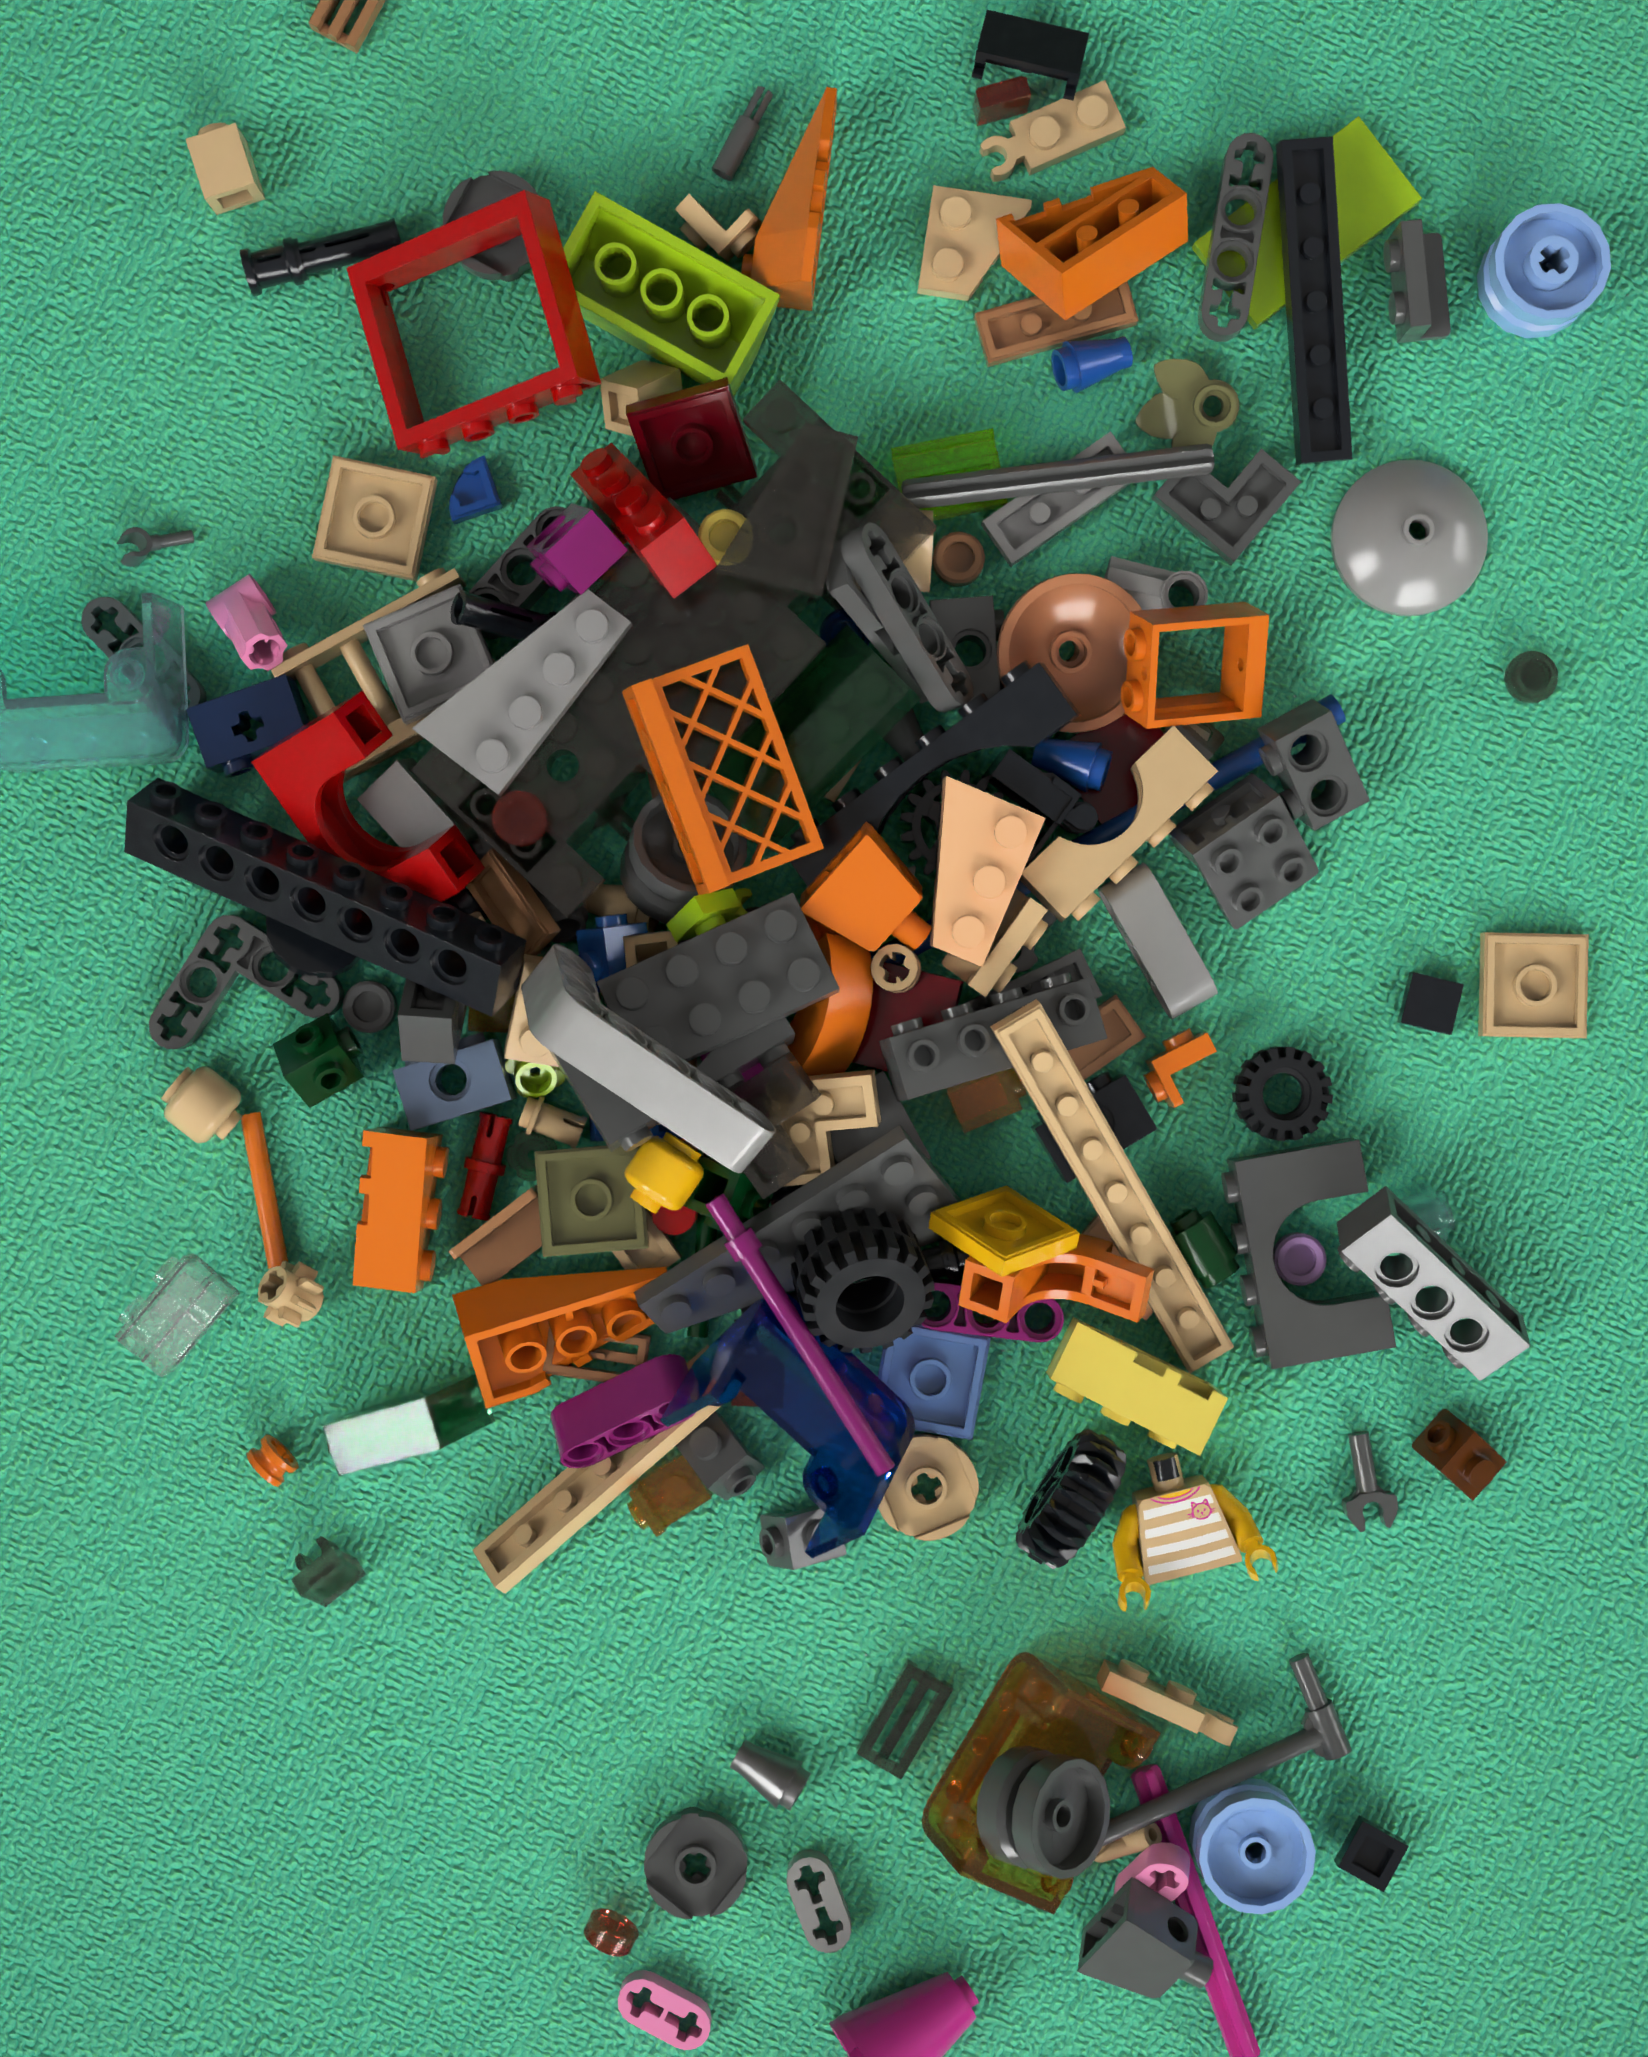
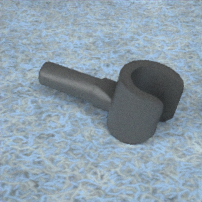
[117,527,194,567]

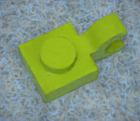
[666,888,752,942]

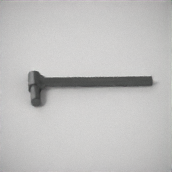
[1103,1653,1352,1846]

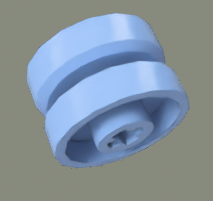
[1477,203,1611,338]
[1189,1778,1316,1915]

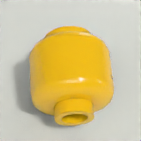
[624,1132,704,1214]

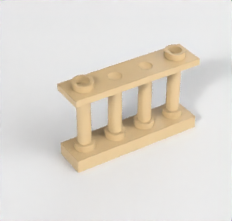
[271,568,495,783]

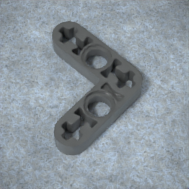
[149,915,344,1049]

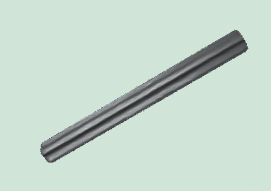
[901,443,1214,510]

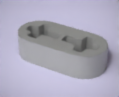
[786,1849,851,1953]

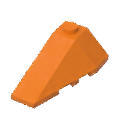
[452,1267,667,1409]

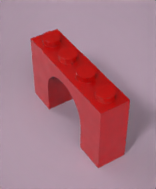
[251,691,485,902]

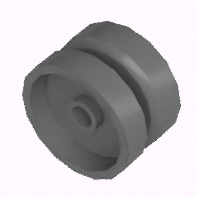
[620,794,747,924]
[977,1745,1110,1879]

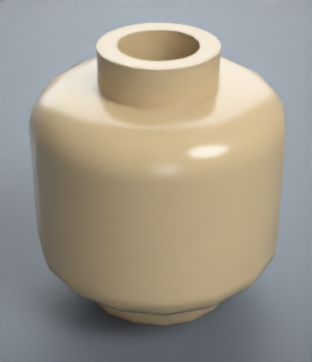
[161,1066,243,1143]

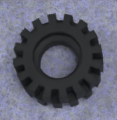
[1232,1047,1333,1141]

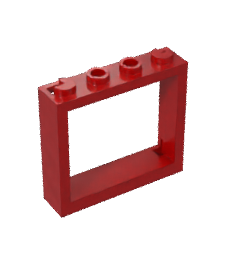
[346,190,601,459]

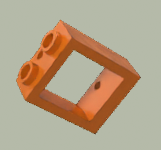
[1121,602,1269,729]

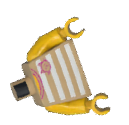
[1112,1453,1278,1612]

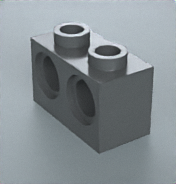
[1257,699,1370,831]

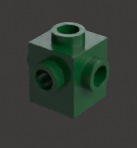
[273,1013,364,1108]
[684,1156,775,1231]

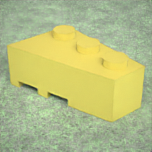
[1046,1317,1228,1456]

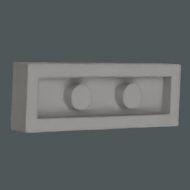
[981,431,1130,567]

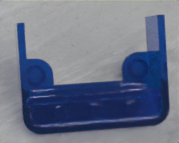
[660,1294,915,1558]

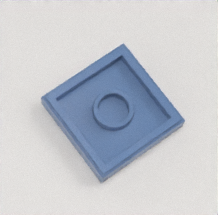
[870,1325,991,1440]

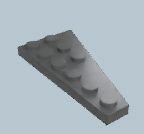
[634,1125,961,1334]

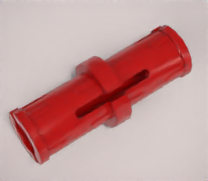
[457,1112,513,1221]

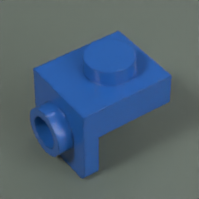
[576,914,648,993]

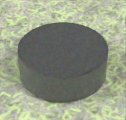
[342,981,397,1033]

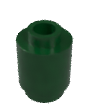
[1170,1207,1240,1289]

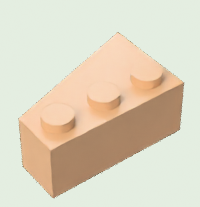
[930,776,1045,967]

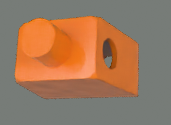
[800,821,932,952]

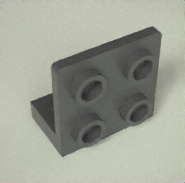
[1168,773,1319,929]

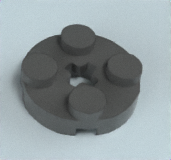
[443,170,538,282]
[644,1807,748,1919]

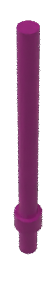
[705,1193,895,1476]

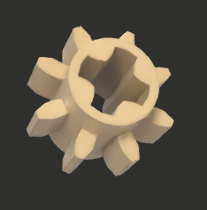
[258,1261,324,1328]

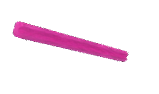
[1131,1764,1260,2057]

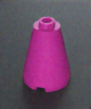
[829,1972,979,2057]

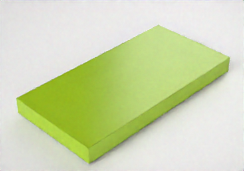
[1192,116,1422,330]

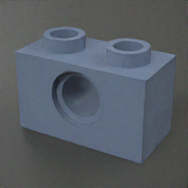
[392,1032,517,1131]

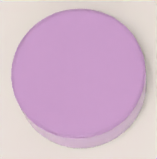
[1273,1232,1326,1286]

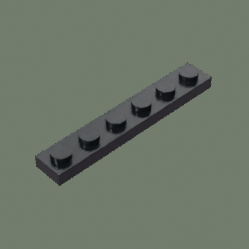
[1276,136,1352,465]

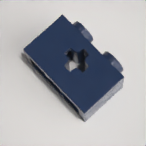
[186,674,310,778]

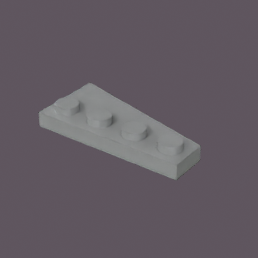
[412,589,633,797]

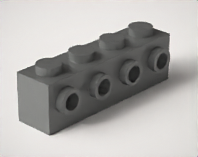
[879,972,1107,1102]

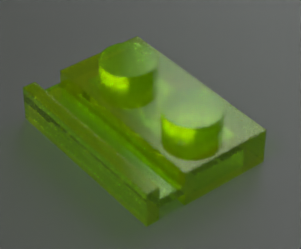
[890,428,1008,521]

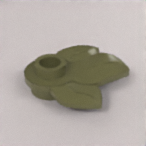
[1135,359,1239,448]

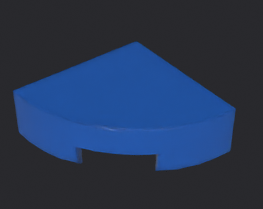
[449,456,503,525]

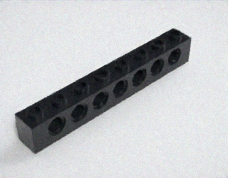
[124,778,526,1017]

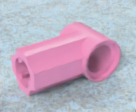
[206,573,288,671]

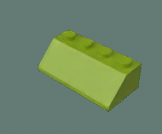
[563,191,780,396]

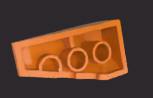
[741,87,837,311]

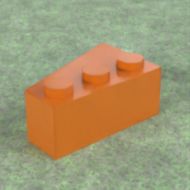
[996,167,1188,321]
[353,1127,449,1293]

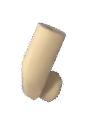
[1094,1823,1162,1863]

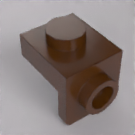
[1412,1409,1507,1501]

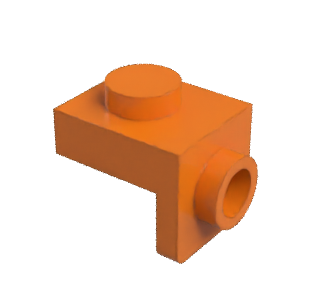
[1143,1028,1217,1108]

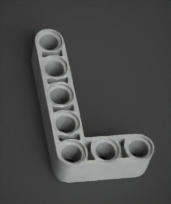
[521,944,776,1173]

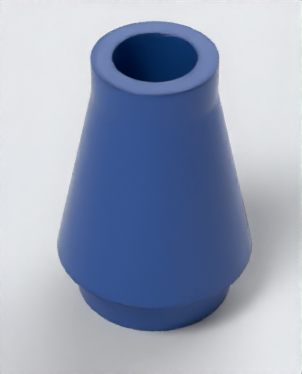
[1051,336,1133,393]
[1031,738,1113,793]

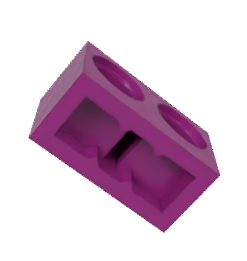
[526,503,628,595]

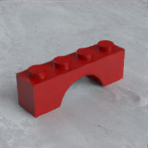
[570,442,717,599]

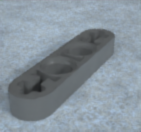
[1198,133,1273,342]
[841,522,973,713]

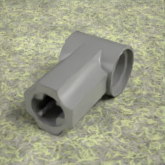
[1104,556,1208,610]

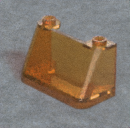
[922,1652,1161,1914]

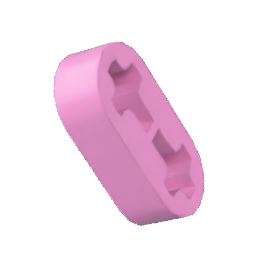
[1113,1842,1190,1902]
[618,1970,712,2050]

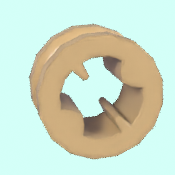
[871,944,921,993]

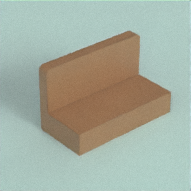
[448,1185,542,1285]

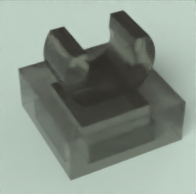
[291,1536,366,1607]

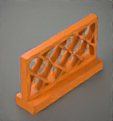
[622,644,824,895]

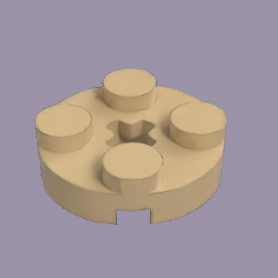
[874,1433,979,1541]

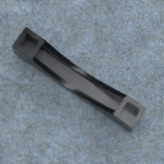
[788,660,1081,886]

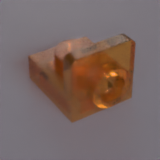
[627,1454,712,1537]

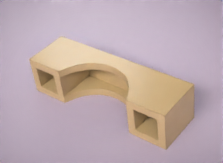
[1020,726,1218,923]

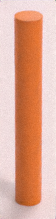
[241,1112,288,1269]

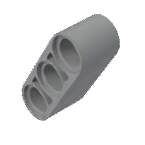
[1098,863,1218,1020]

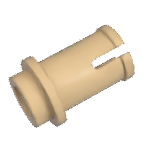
[518,1096,587,1148]

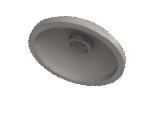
[1331,459,1488,616]

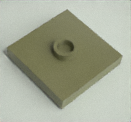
[534,1145,649,1257]

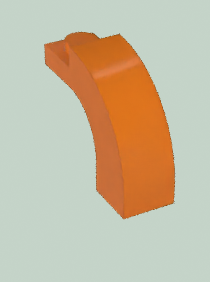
[773,904,873,1078]
[958,1234,1154,1323]

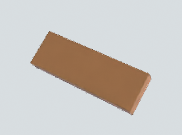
[974,281,1139,367]

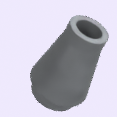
[730,1740,811,1811]

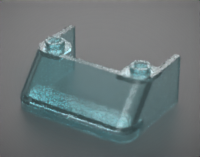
[0,593,189,773]

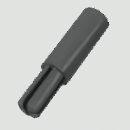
[712,86,773,181]

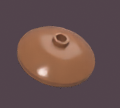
[997,573,1142,733]

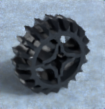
[1016,1429,1126,1569]

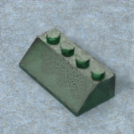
[701,625,921,844]

